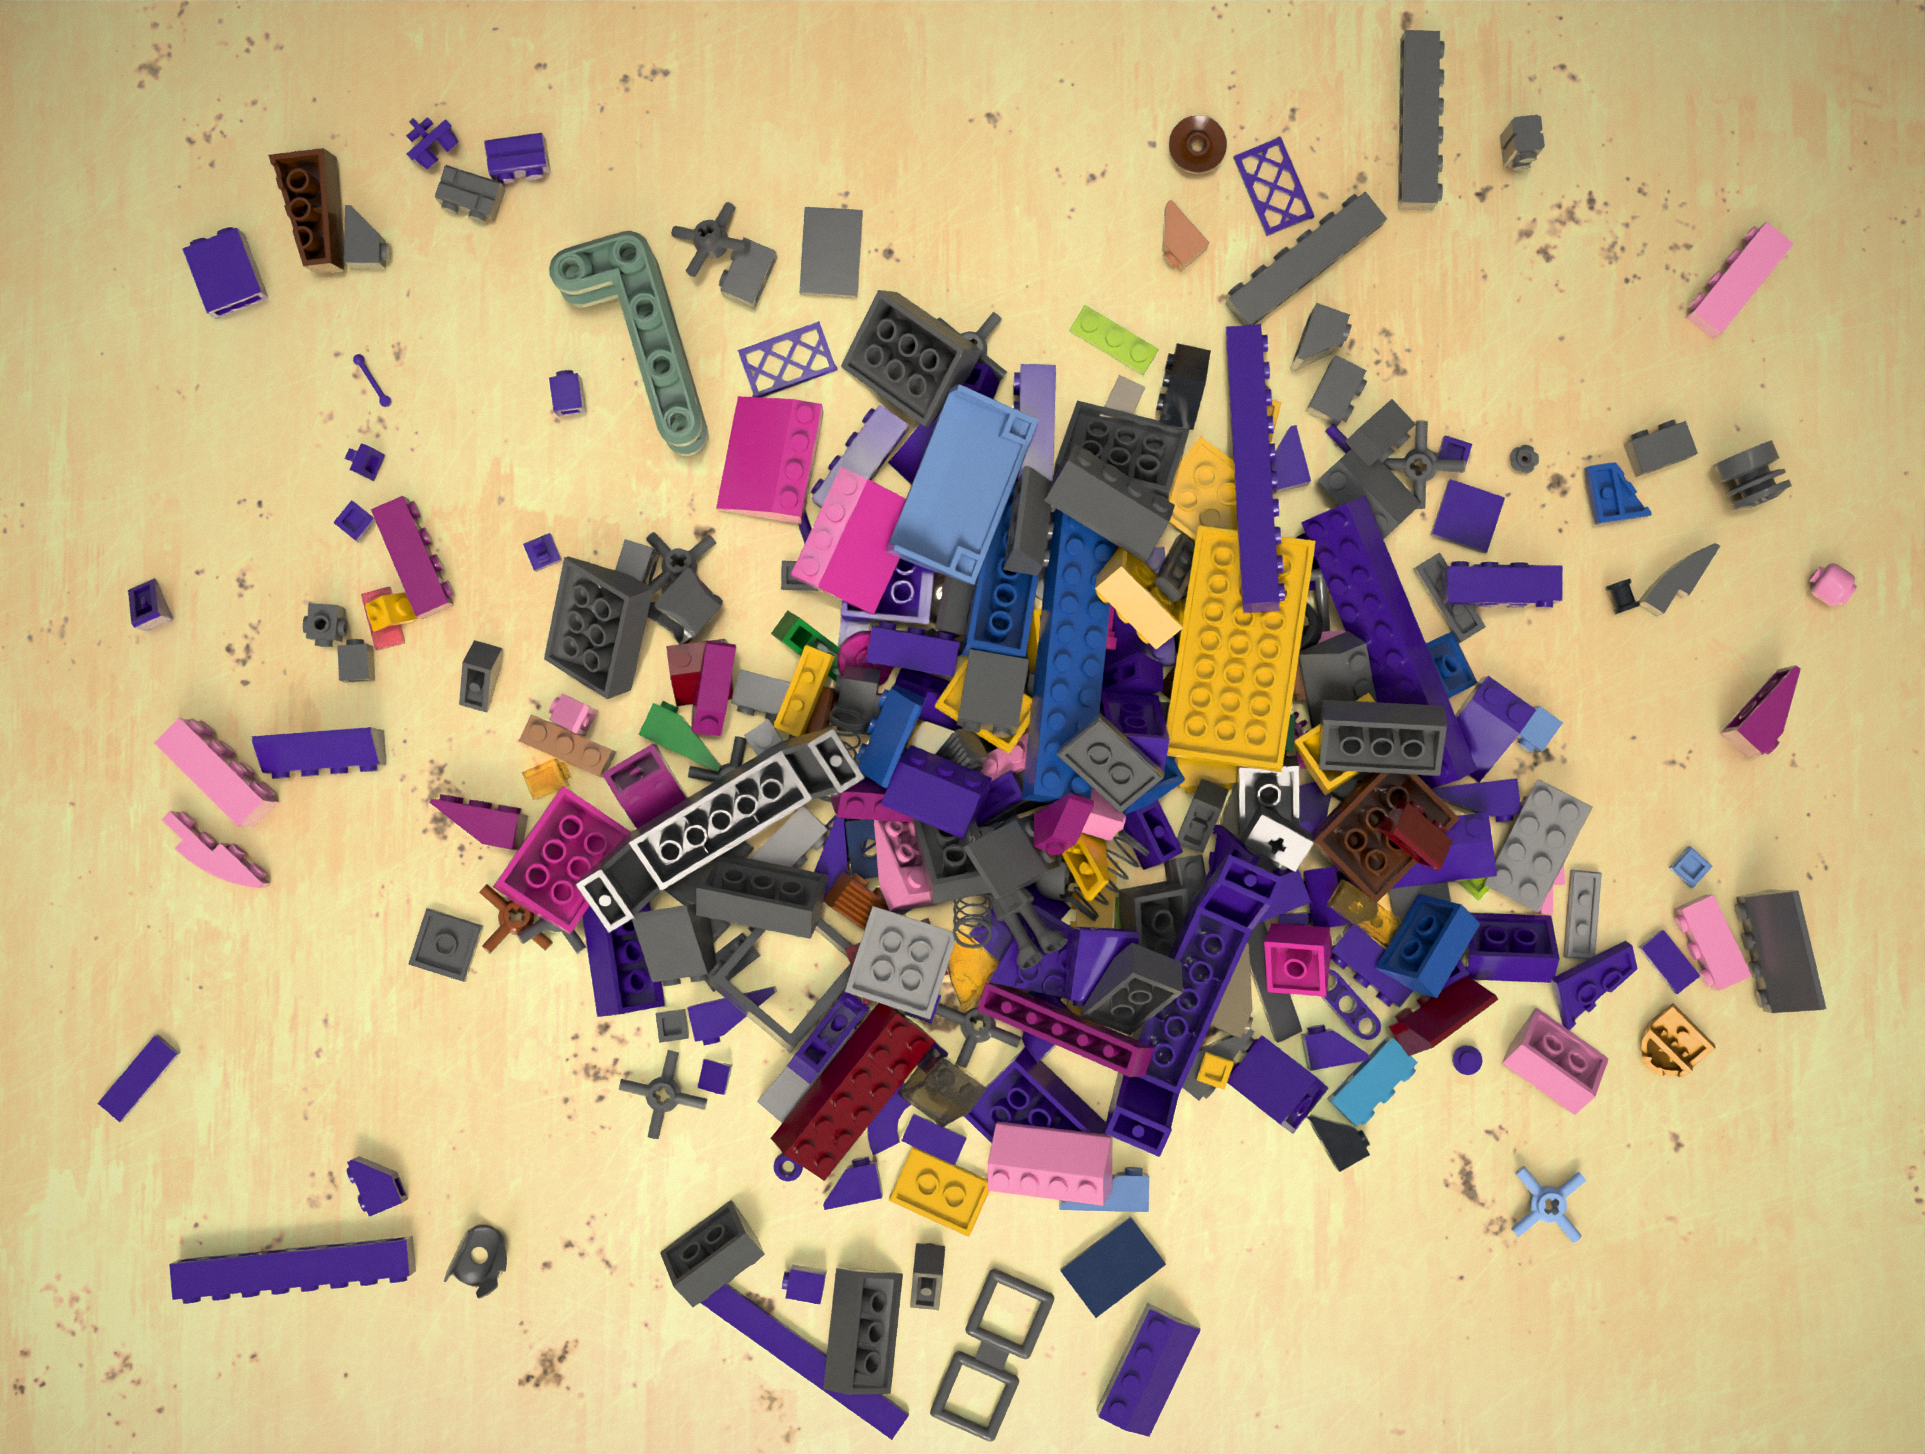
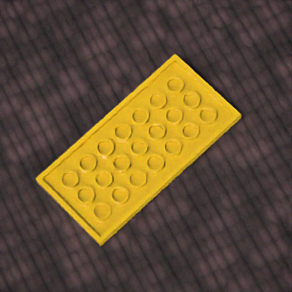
[1166,525,1316,772]

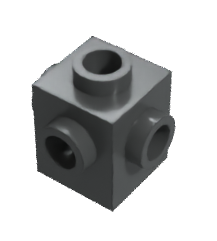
[302,603,348,647]

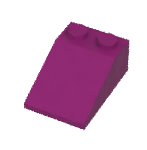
[1720,665,1801,757]

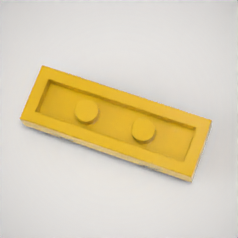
[773,645,835,737]

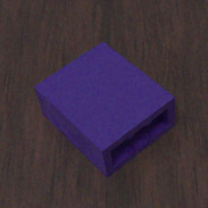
[182,227,269,319]

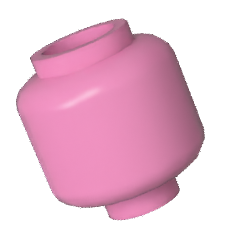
[1809,563,1857,607]

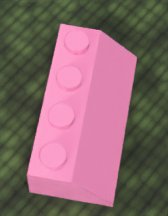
[988,1122,1113,1206]

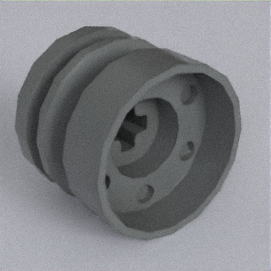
[1713,440,1792,511]

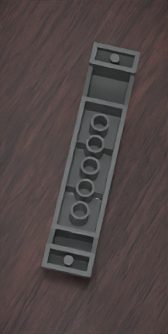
[576,727,865,932]

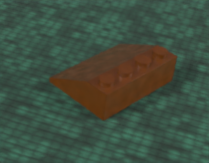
[1311,772,1460,903]

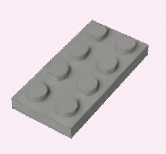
[1484,779,1593,912]

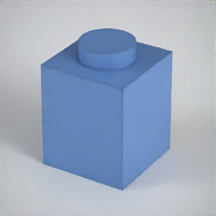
[1517,706,1563,753]

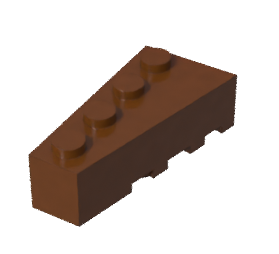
[268,148,344,274]

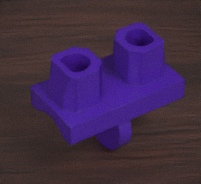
[406,117,458,169]

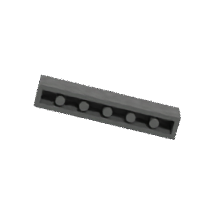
[1398,30,1445,210]
[1226,191,1387,325]

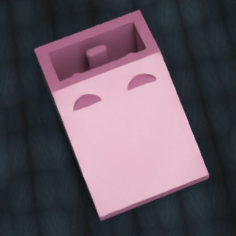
[874,820,938,911]

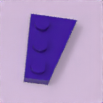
[1551,940,1638,1030]

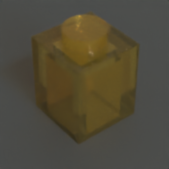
[521,758,571,800]

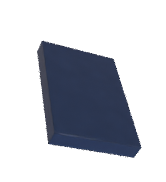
[1060,1216,1166,1318]

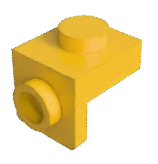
[365,592,418,632]

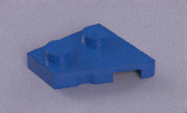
[1584,462,1652,525]

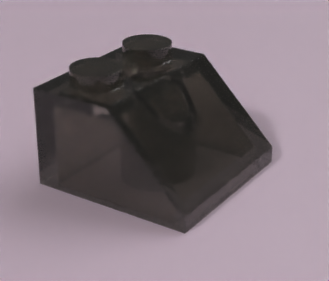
[898,1047,987,1127]

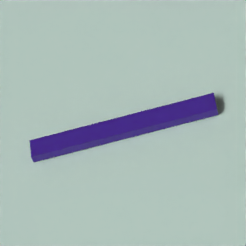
[700,1283,909,1440]

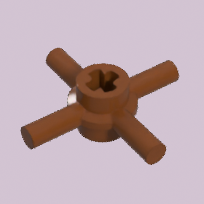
[479,884,553,954]

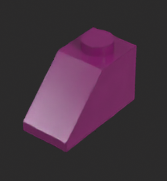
[1034,793,1094,855]

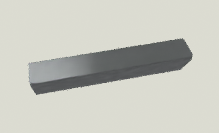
[1247,922,1303,1043]

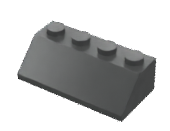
[1044,444,1175,562]
[1319,700,1447,776]
[696,854,828,939]
[823,1268,903,1395]

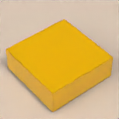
[1196,1051,1234,1090]

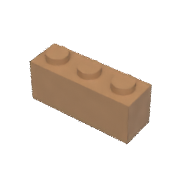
[519,714,616,778]

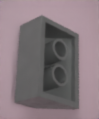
[1318,449,1421,539]
[1003,466,1055,576]
[1298,631,1377,729]
[660,1200,765,1308]

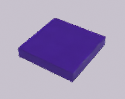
[1430,479,1505,553]

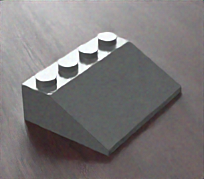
[841,290,982,427]
[1053,400,1190,502]
[544,556,653,699]
[1735,889,1827,1013]

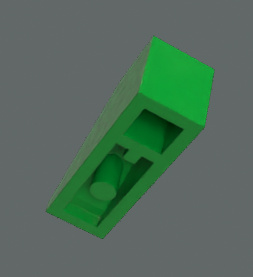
[771,610,841,682]
[638,701,722,772]

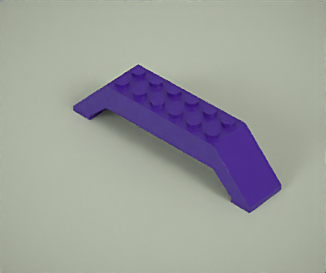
[1104,854,1284,1157]

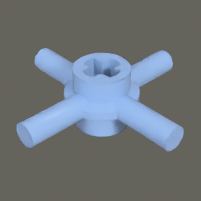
[1511,1166,1587,1243]

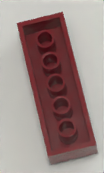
[770,1003,936,1181]

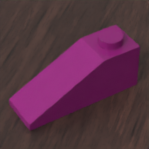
[692,640,736,736]

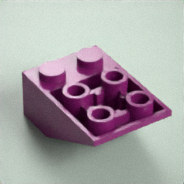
[602,743,688,829]
[430,794,528,850]

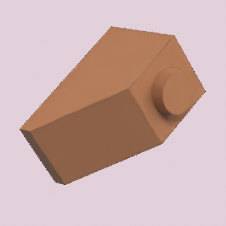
[1162,200,1210,272]

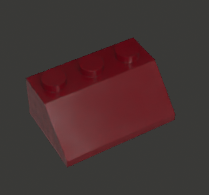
[1388,976,1499,1056]

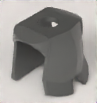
[647,568,723,644]
[444,1225,507,1299]

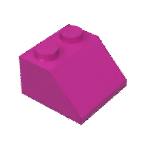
[1264,923,1331,997]

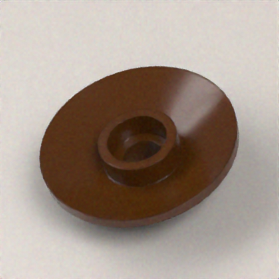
[1169,115,1227,173]

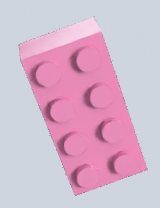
[154,718,279,827]

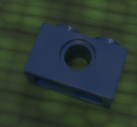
[845,819,878,879]

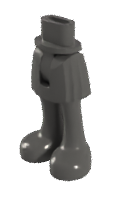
[987,887,1068,970]

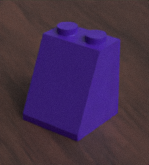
[1065,926,1139,1007]
[1227,1035,1329,1134]

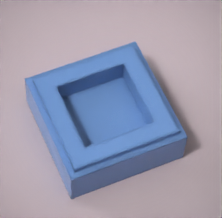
[1669,846,1713,888]

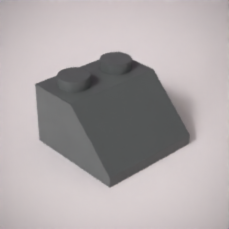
[1290,303,1352,371]

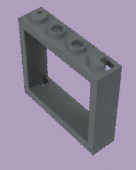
[709,918,852,1053]

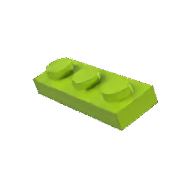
[1069,305,1159,376]

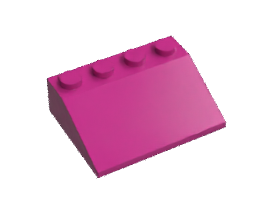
[716,396,824,524]
[791,467,906,615]
[493,786,631,934]

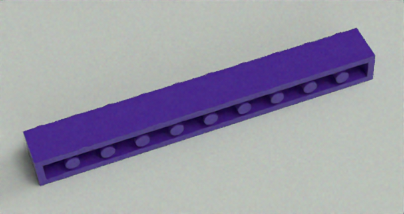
[1226,324,1285,613]

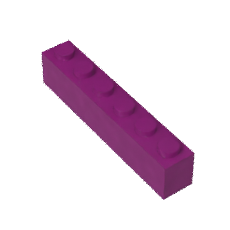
[977,983,1155,1077]

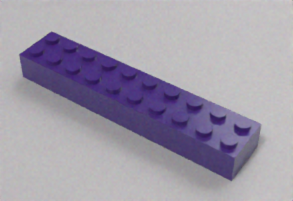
[1301,496,1477,789]

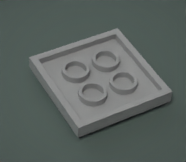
[845,906,958,1019]

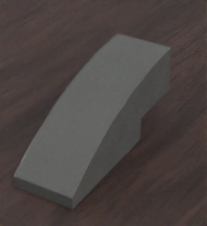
[1639,543,1720,616]

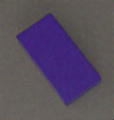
[1638,930,1700,994]
[901,1113,967,1165]

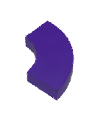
[868,1082,914,1156]

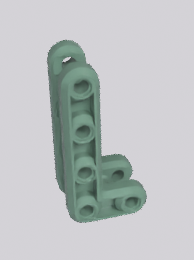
[549,231,709,456]

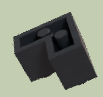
[1156,343,1211,430]

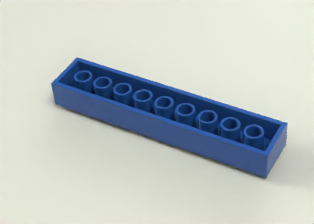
[1022,508,1116,804]

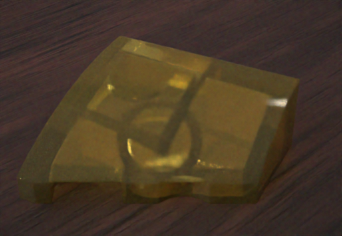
[947,928,998,1012]

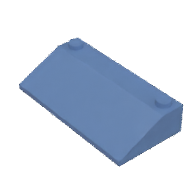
[885,384,1039,585]

